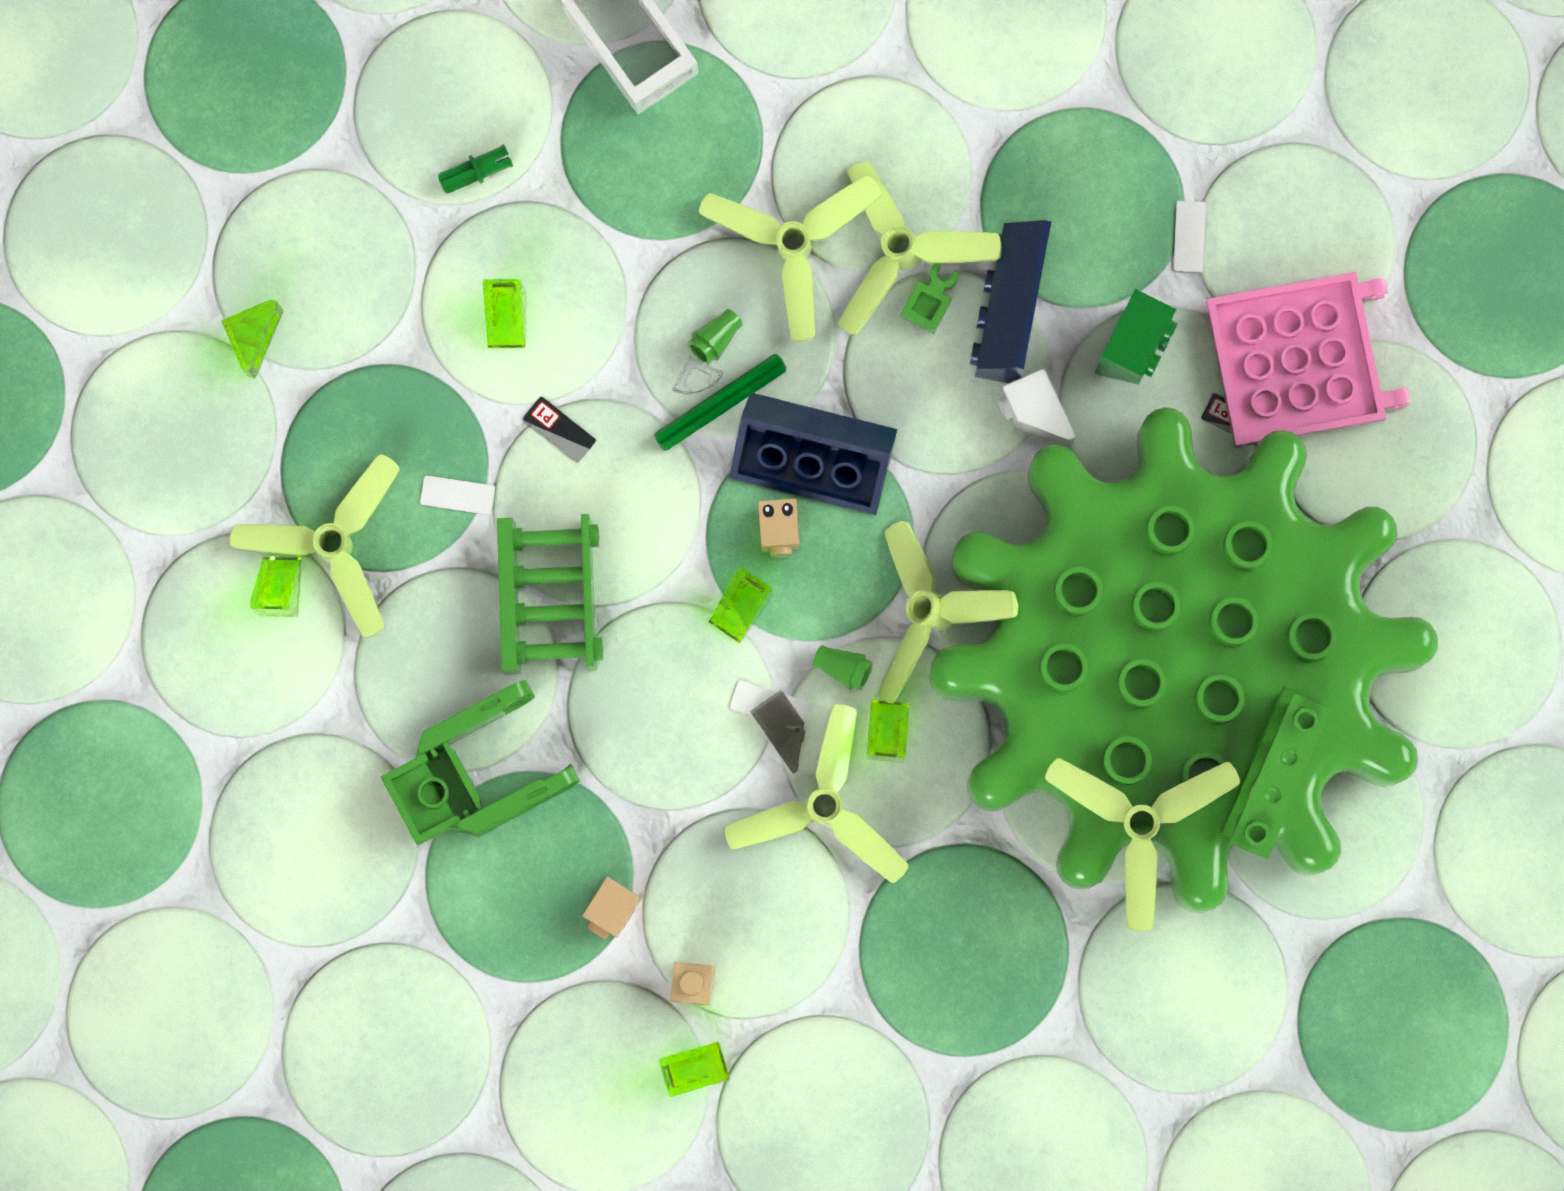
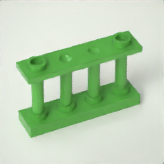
[497,514,603,675]
[1221,686,1332,859]

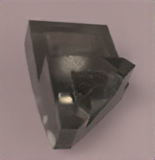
[750,690,805,774]

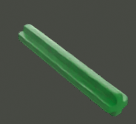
[654,354,786,451]

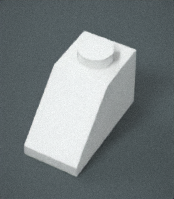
[998,369,1076,447]

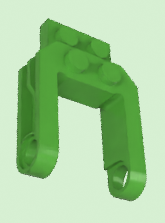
[381,680,580,846]

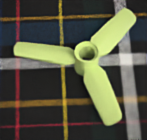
[838,161,1002,335]
[699,175,881,342]
[230,454,400,638]
[879,521,1019,704]
[724,704,908,883]
[1045,758,1240,931]

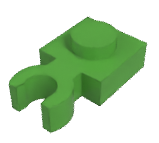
[901,263,959,334]

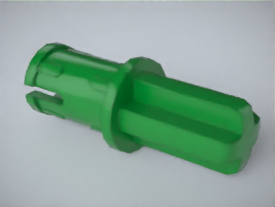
[438,144,513,194]

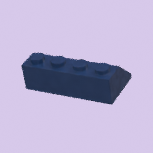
[969,220,1052,383]
[729,392,898,515]

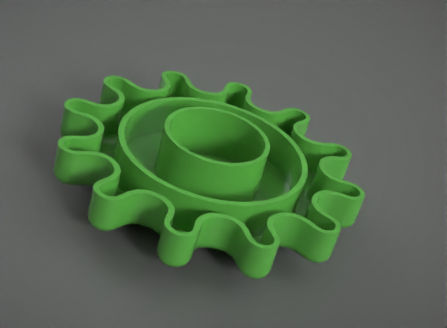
[929,407,1438,913]

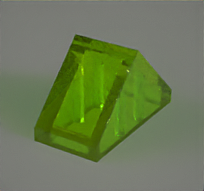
[482,279,526,348]
[221,299,284,379]
[250,557,301,617]
[709,567,774,643]
[866,700,909,763]
[658,1042,730,1098]

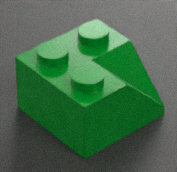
[1095,289,1178,385]

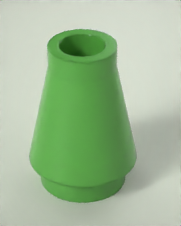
[688,309,743,364]
[813,645,873,690]

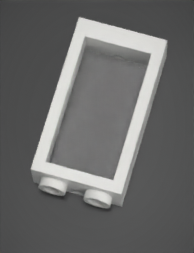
[560,0,699,115]

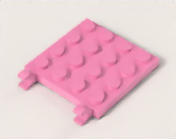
[1205,272,1411,448]

